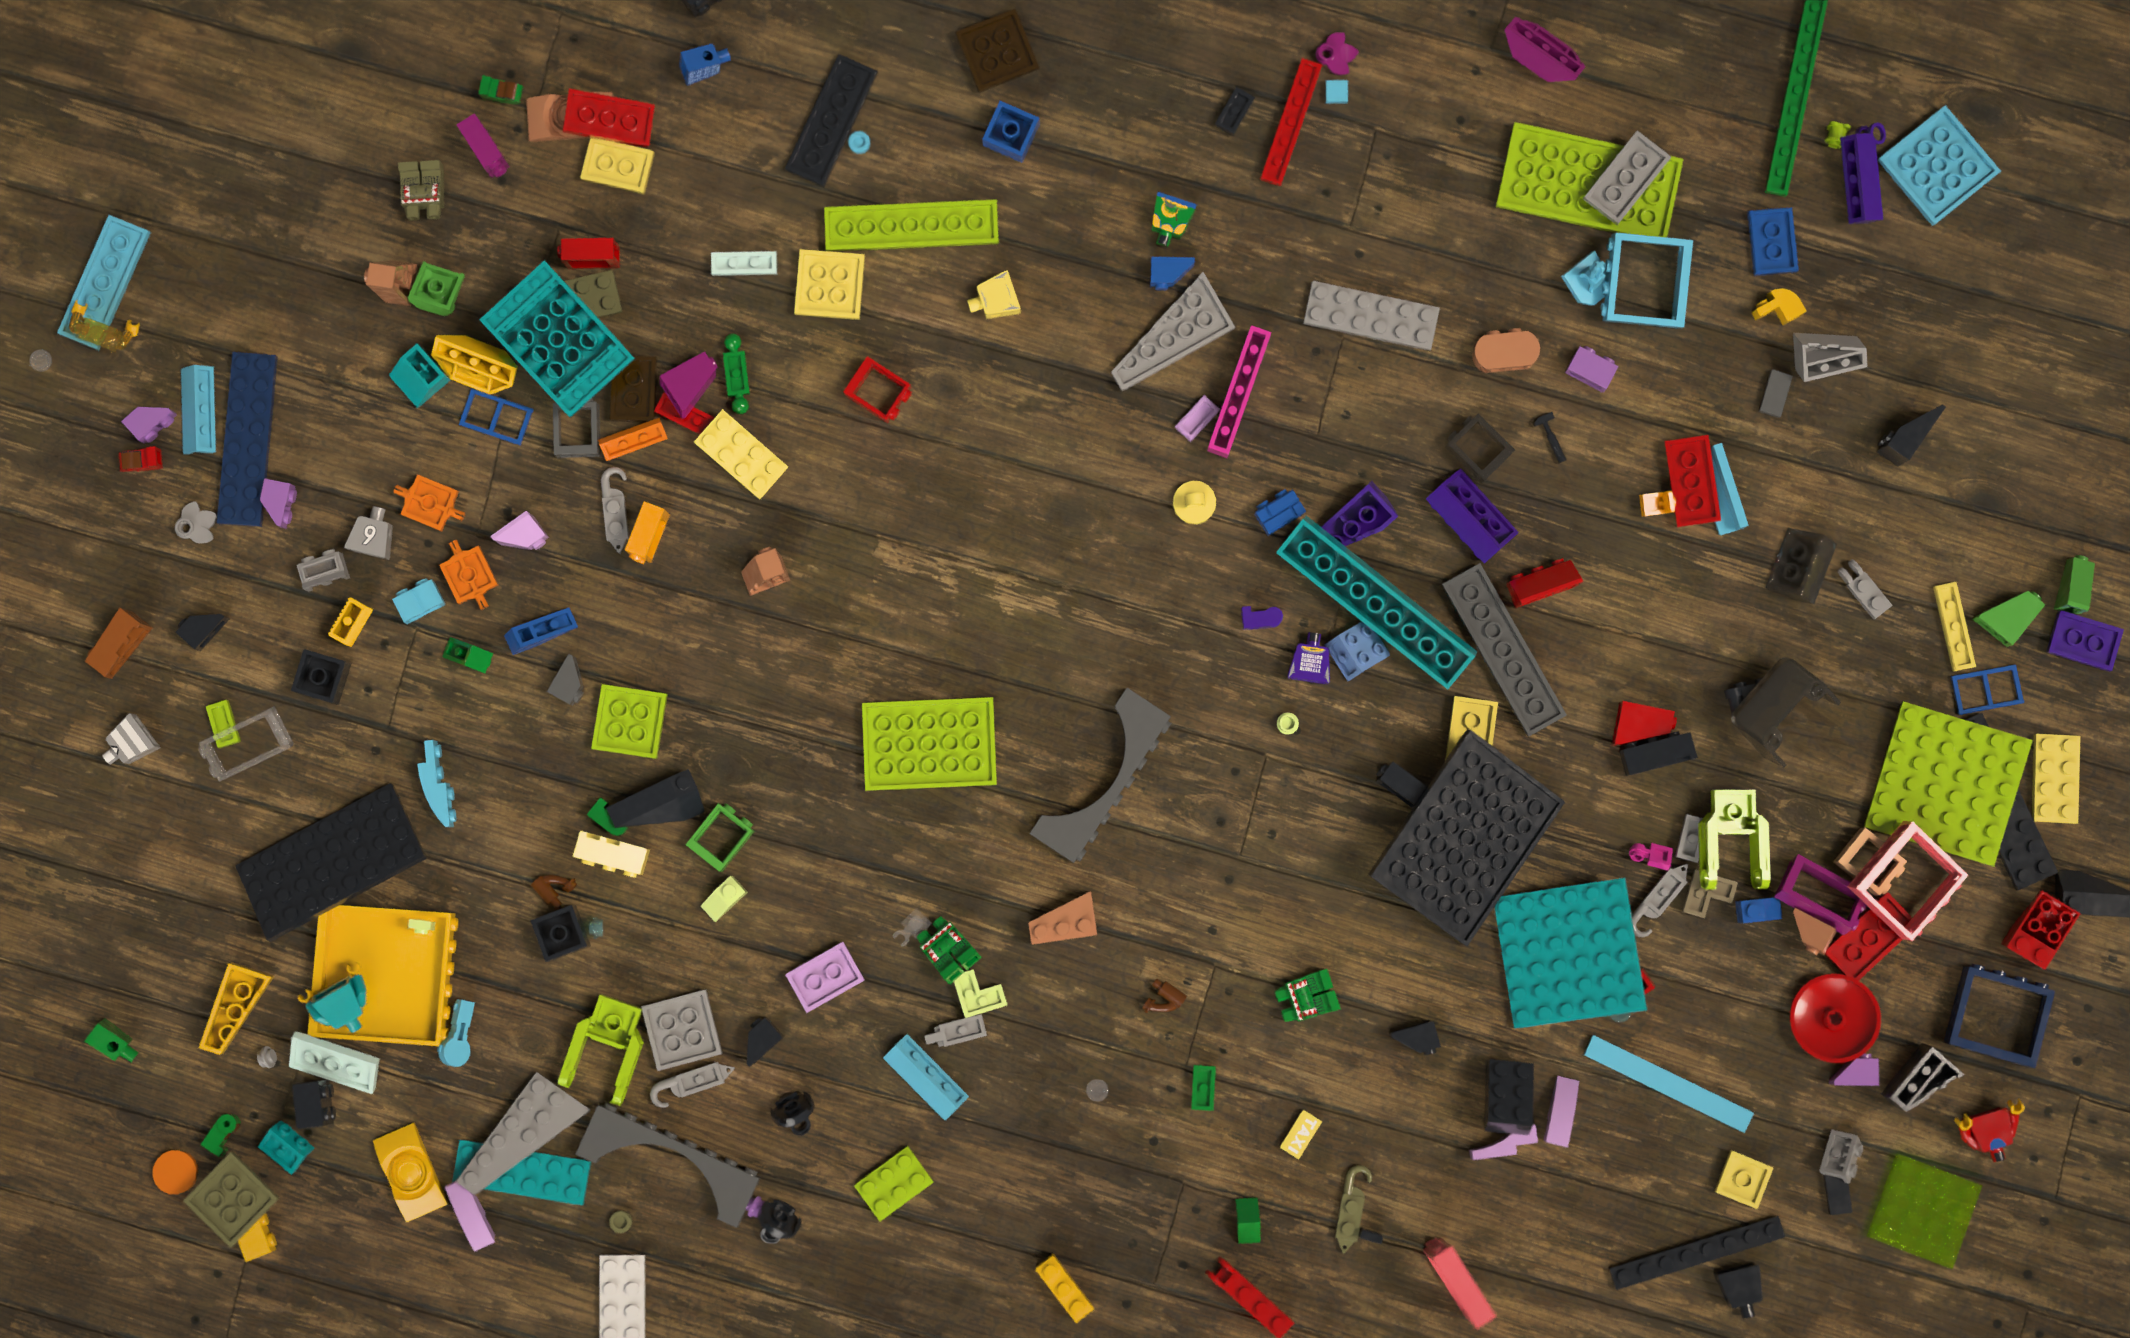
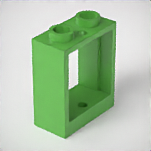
[686,803,755,872]

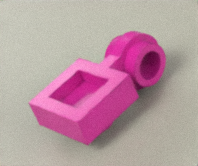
[1629,843,1673,870]

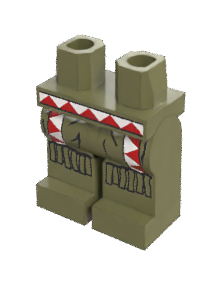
[398,160,444,221]

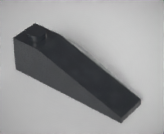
[606,769,705,828]
[2055,870,2130,918]

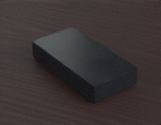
[1823,1174,1853,1215]

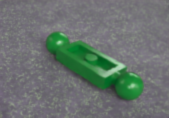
[723,333,750,414]

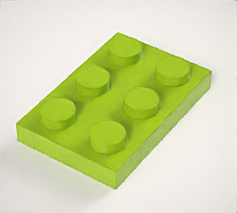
[854,1146,934,1221]

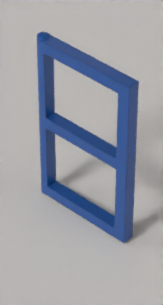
[459,389,534,446]
[1951,665,2024,715]

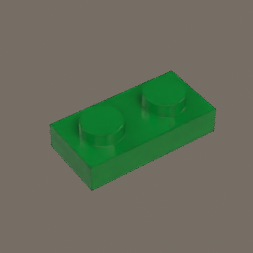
[1191,1065,1216,1111]

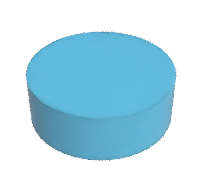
[848,131,870,154]

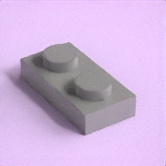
[1675,814,1703,863]

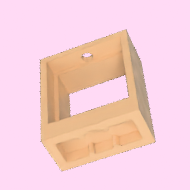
[1833,828,1907,896]

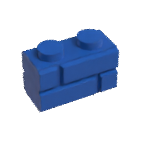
[1254,489,1306,536]

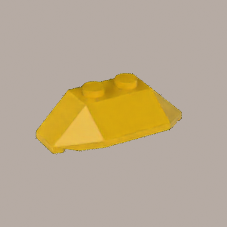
[431,335,518,395]

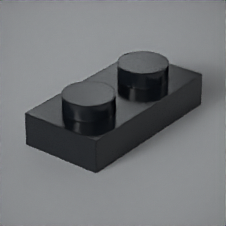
[1215,87,1255,136]

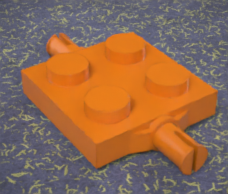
[394,474,465,531]
[439,540,498,610]

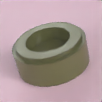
[609,1210,633,1233]

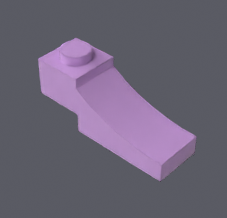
[1469,1124,1538,1160]

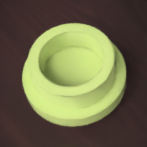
[1277,713,1299,735]

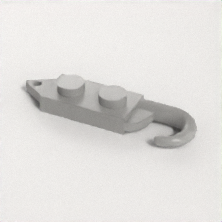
[601,467,629,554]
[1632,864,1688,937]
[650,1062,735,1108]

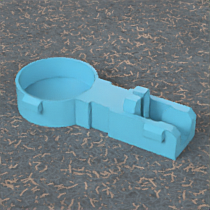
[437,999,475,1067]

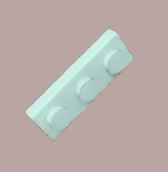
[711,251,777,276]

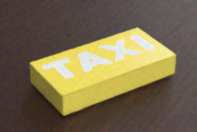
[1280,1110,1322,1159]

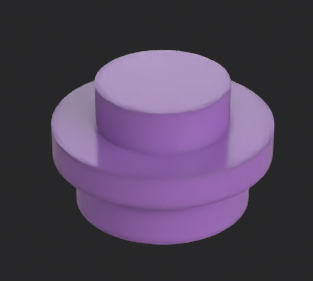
[746,1196,765,1218]

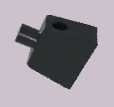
[1714,1263,1763,1319]

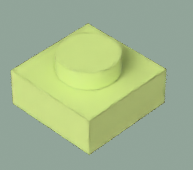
[408,919,436,934]

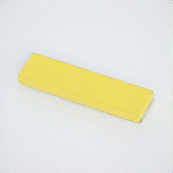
[1933,582,1976,672]

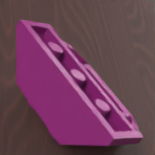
[1505,17,1586,82]

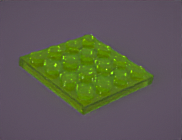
[1867,1153,1982,1269]

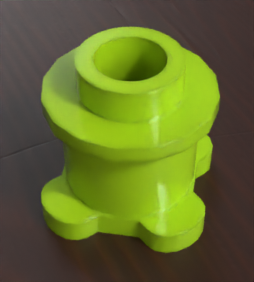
[1825,121,1851,149]

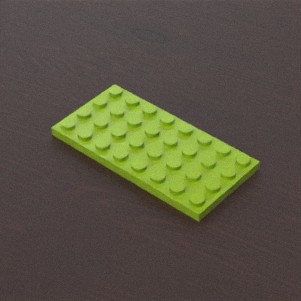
[1496,122,1683,238]

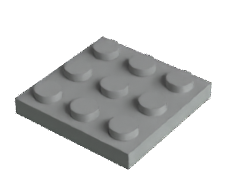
[641,990,723,1071]

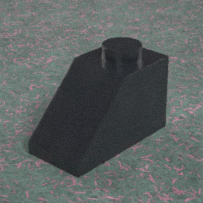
[175,614,230,651]
[746,1017,784,1067]
[1389,1021,1441,1056]

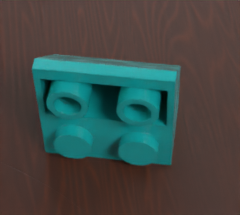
[389,344,450,408]

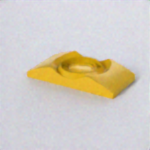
[373,1122,448,1222]

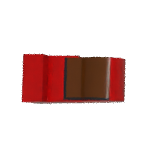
[118,446,163,472]

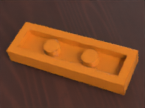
[598,418,668,461]

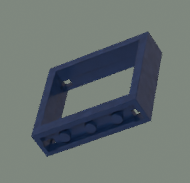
[1943,964,2055,1068]

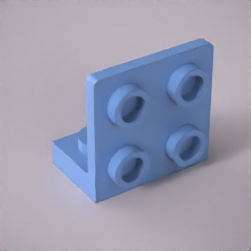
[1325,622,1390,681]

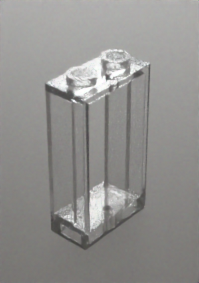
[198,706,294,782]

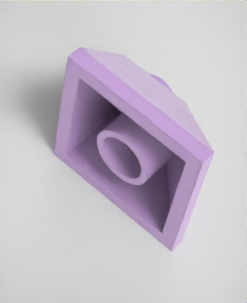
[491,511,549,550]

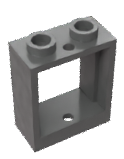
[553,399,601,458]

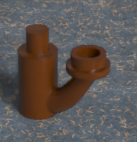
[530,875,578,910]
[1142,979,1187,1014]

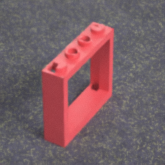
[1847,821,1968,941]
[1423,1238,1496,1329]

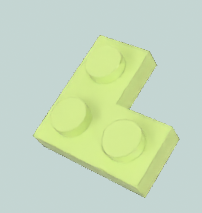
[954,969,1007,1018]

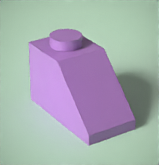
[1829,1054,1879,1086]

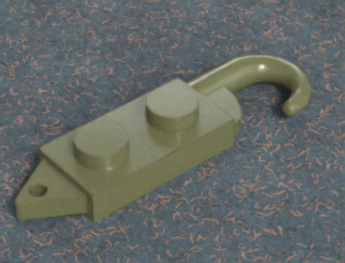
[1335,1165,1372,1254]

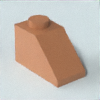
[1793,908,1836,955]

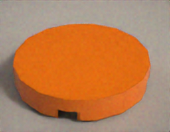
[153,1150,198,1194]

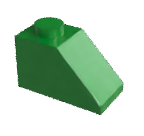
[442,637,493,673]

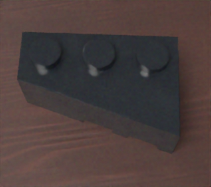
[1619,731,1698,776]

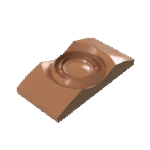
[527,92,613,142]

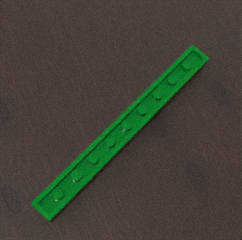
[1765,0,1828,197]

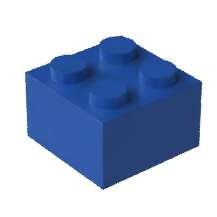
[982,101,1040,163]

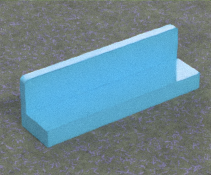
[181,365,216,454]
[1711,443,1749,535]
[884,1034,969,1120]

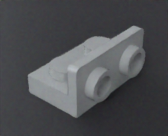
[1819,1130,1863,1183]

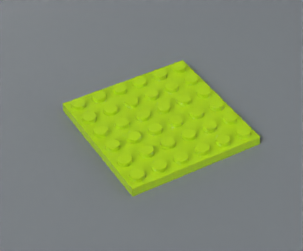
[1863,701,2033,867]

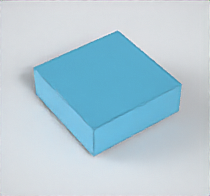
[1326,80,1348,103]

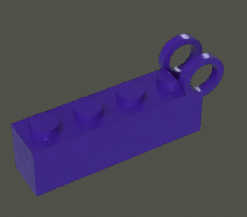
[1840,123,1886,224]

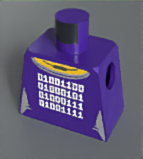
[1287,632,1330,685]

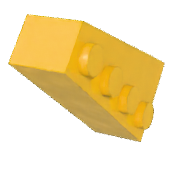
[199,962,274,1055]

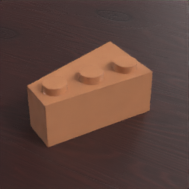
[741,547,790,596]
[1029,891,1097,944]

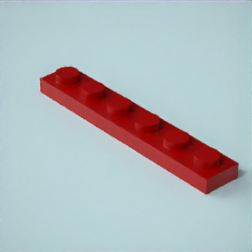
[1260,58,1322,187]

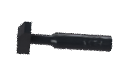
[1533,412,1567,464]

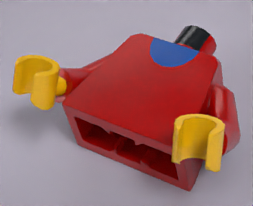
[1954,1099,2024,1162]

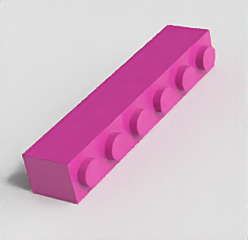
[1207,325,1272,458]

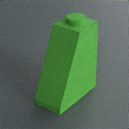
[2054,555,2095,615]
[1972,591,2046,647]

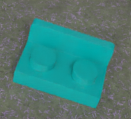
[258,1121,314,1175]

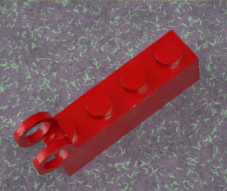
[1205,1256,1294,1338]

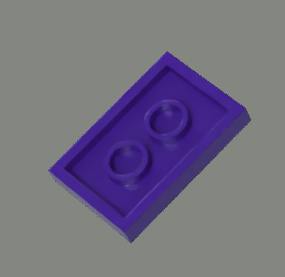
[2046,610,2124,672]

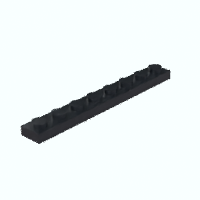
[1609,1215,1785,1290]

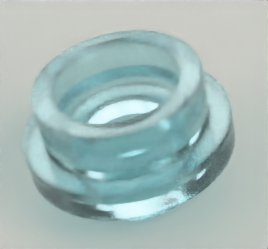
[589,917,603,939]

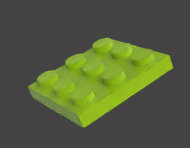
[591,684,668,759]

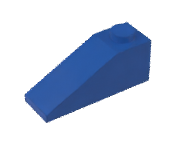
[504,607,578,655]

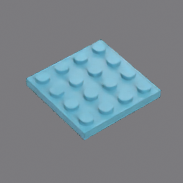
[1877,105,2001,226]

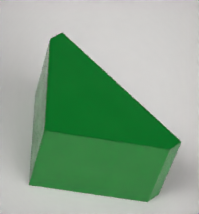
[1236,1197,1260,1244]

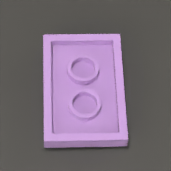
[785,942,865,1013]

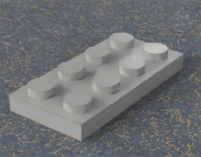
[1583,131,1671,225]

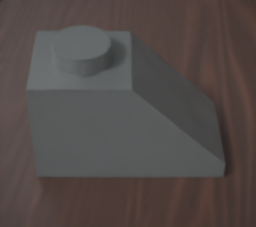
[547,654,584,706]

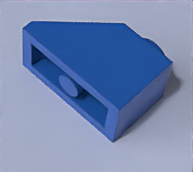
[1150,257,1195,290]
[1735,898,1782,923]

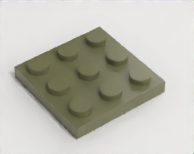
[184,1152,280,1248]

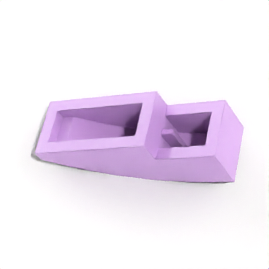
[1543,1076,1579,1147]
[445,1181,495,1251]

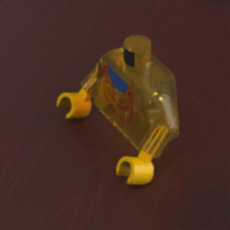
[69,300,140,353]

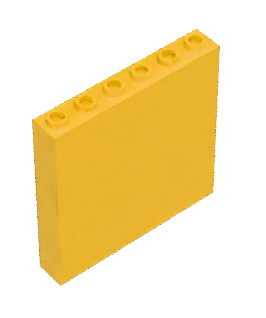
[308,905,458,1046]

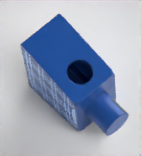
[679,44,731,85]

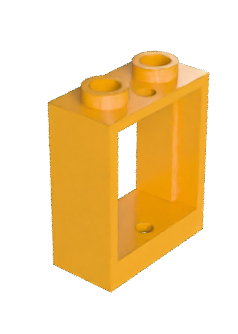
[625,501,670,564]

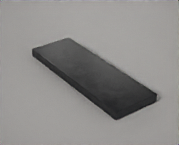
[785,54,878,188]

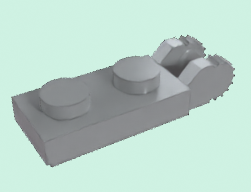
[1838,559,1892,619]

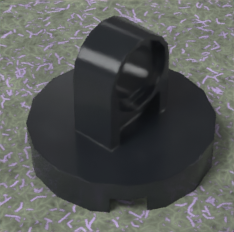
[770,1092,815,1136]
[758,1200,802,1244]

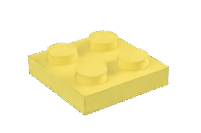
[1714,1150,1773,1209]

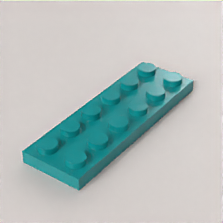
[452,1139,591,1206]

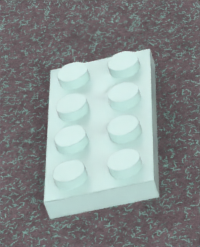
[289,1031,379,1094]

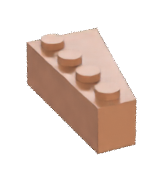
[364,260,418,306]

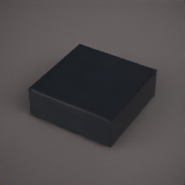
[1358,1228,1383,1244]

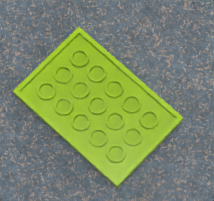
[862,697,997,791]

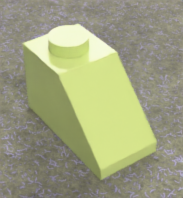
[701,876,748,922]

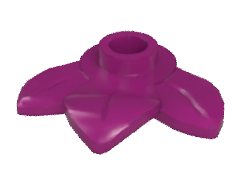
[1316,32,1359,75]

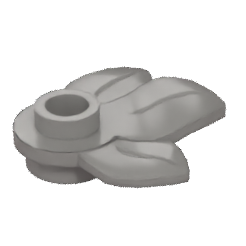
[175,502,217,544]

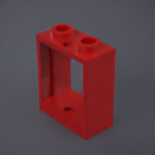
[557,238,620,269]
[843,356,912,424]

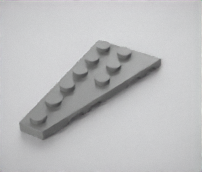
[1111,272,1235,391]
[456,1072,591,1195]

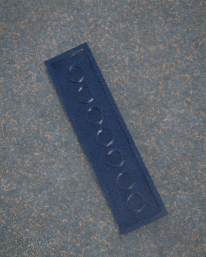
[217,352,278,527]

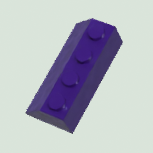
[1426,468,1519,563]

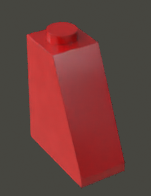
[1611,701,1677,746]

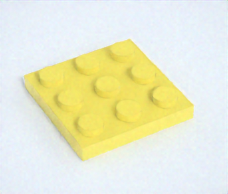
[794,249,865,320]

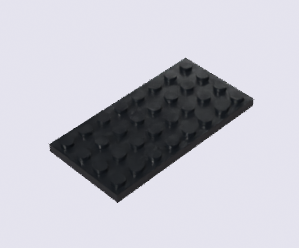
[235,783,427,942]

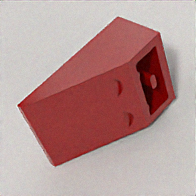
[2001,890,2081,970]

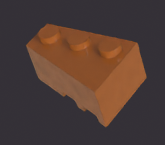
[85,608,153,679]

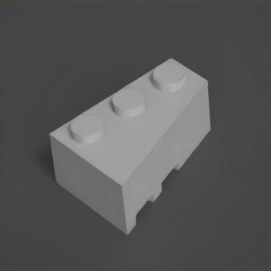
[1793,333,1867,382]

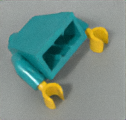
[298,962,367,1033]

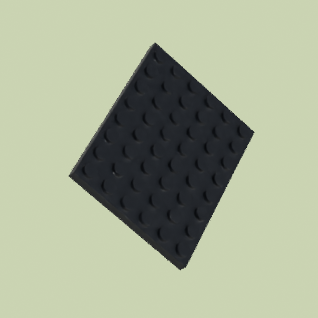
[1368,728,1565,947]

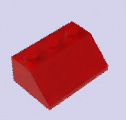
[1506,558,1583,609]

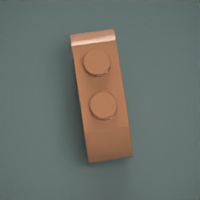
[1472,328,1540,373]

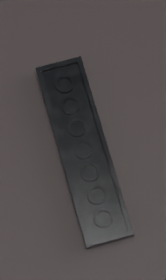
[1966,713,2058,891]

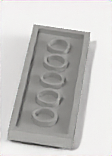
[1303,281,1440,351]

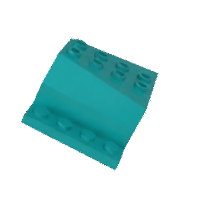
[480,260,635,418]

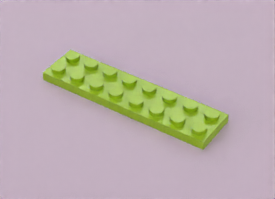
[824,200,999,252]

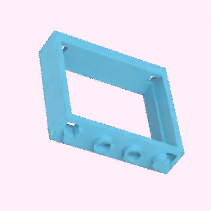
[1600,233,1693,328]

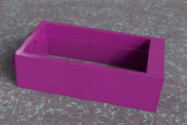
[1774,854,1868,935]

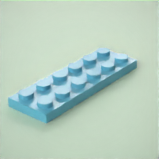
[57,215,151,350]

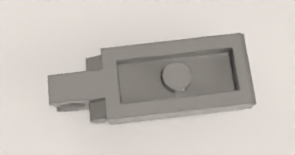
[924,1014,987,1047]

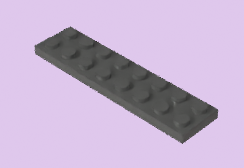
[1442,564,1567,737]

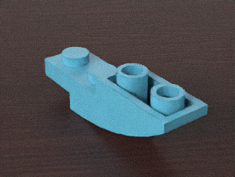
[418,740,457,828]

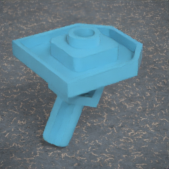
[1561,251,1607,306]

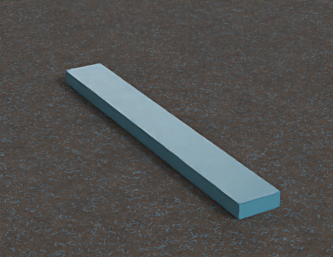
[1583,1035,1754,1133]

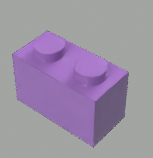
[1565,346,1619,393]

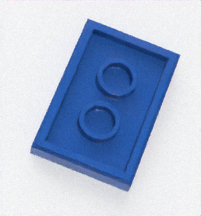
[1748,207,1799,276]

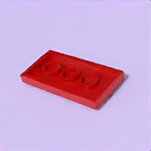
[562,88,655,148]
[1664,435,1721,528]
[1825,892,1912,981]

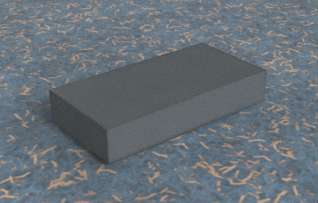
[1758,370,1793,418]

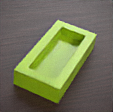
[206,700,241,748]

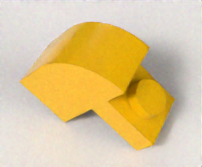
[1752,289,1807,325]

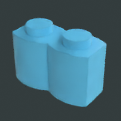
[392,578,446,624]

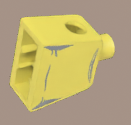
[967,270,1021,318]

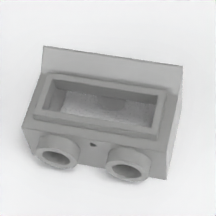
[297,549,350,592]

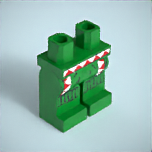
[917,917,982,985]
[1274,968,1341,1022]

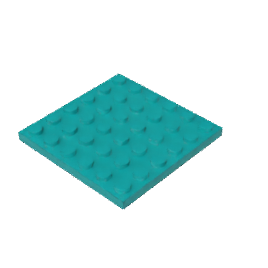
[1495,878,1647,1029]

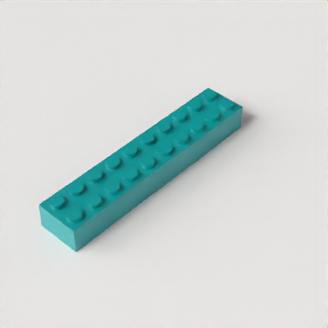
[1276,516,1477,690]

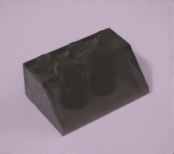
[1765,528,1837,604]

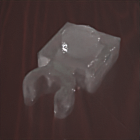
[893,908,932,947]

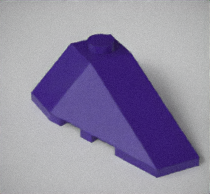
[1321,481,1399,546]

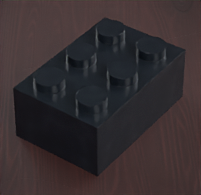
[1484,1059,1534,1135]

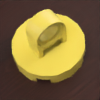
[1173,481,1216,525]

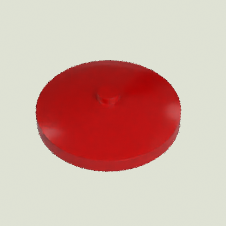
[1790,974,1881,1063]

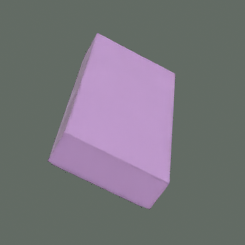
[1175,395,1220,442]

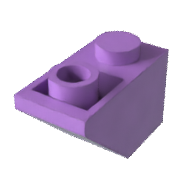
[121,407,177,444]
[260,479,297,529]

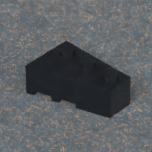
[1881,1043,1964,1112]

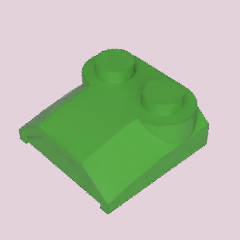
[408,261,465,316]

